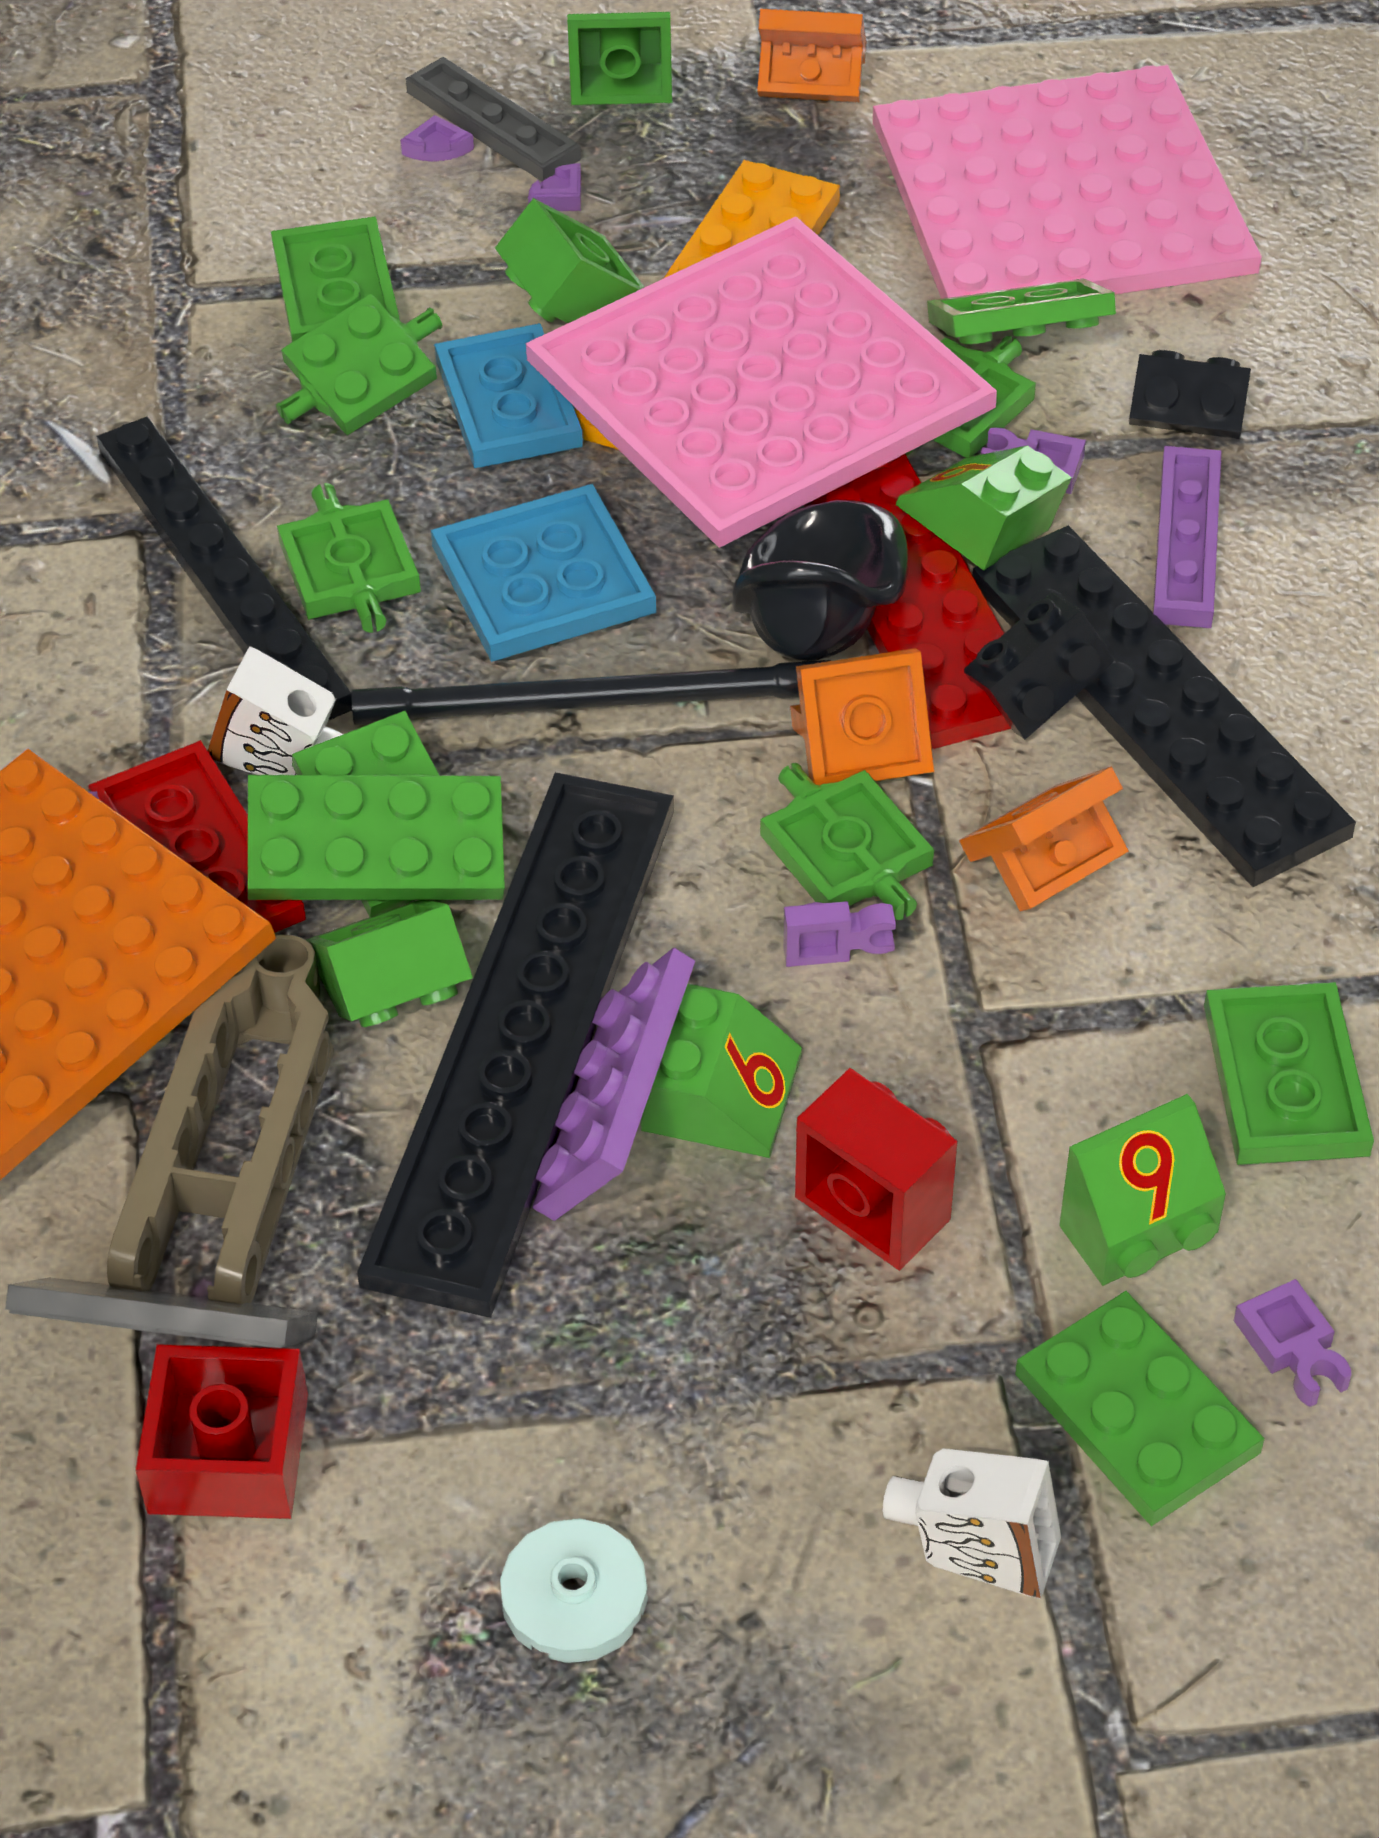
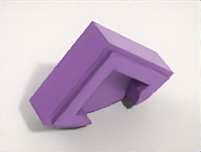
[400,115,474,161]
[528,163,581,211]

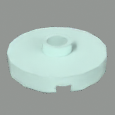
[500,1518,648,1663]

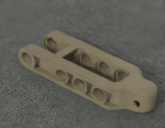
[107,935,334,1304]

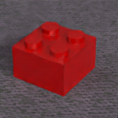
[795,1068,958,1271]
[135,1344,308,1519]

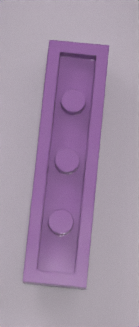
[1153,446,1221,628]

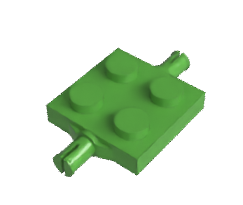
[276,293,443,435]
[905,336,1036,458]
[277,483,421,633]
[760,763,934,920]

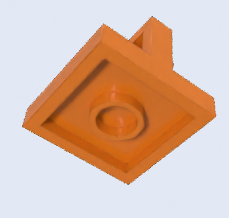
[757,9,867,102]
[790,649,934,785]
[959,766,1129,911]

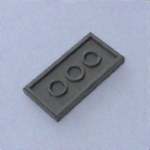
[5,1277,318,1349]

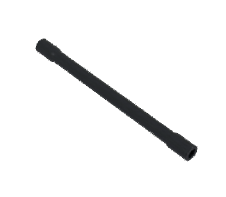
[351,660,831,725]

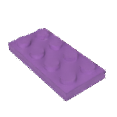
[532,947,695,1221]

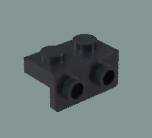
[1129,350,1251,439]
[964,593,1115,740]

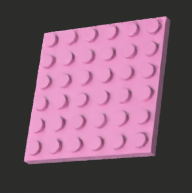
[872,65,1262,299]
[526,217,997,548]

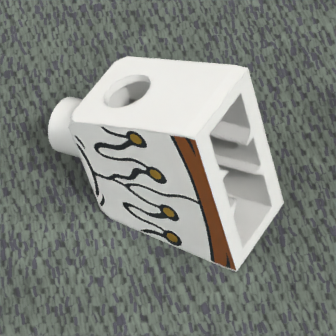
[208,646,343,775]
[883,1448,1061,1599]

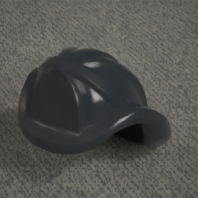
[732,500,909,661]

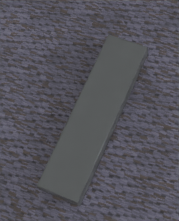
[406,57,581,182]

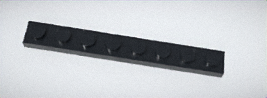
[97,416,352,721]

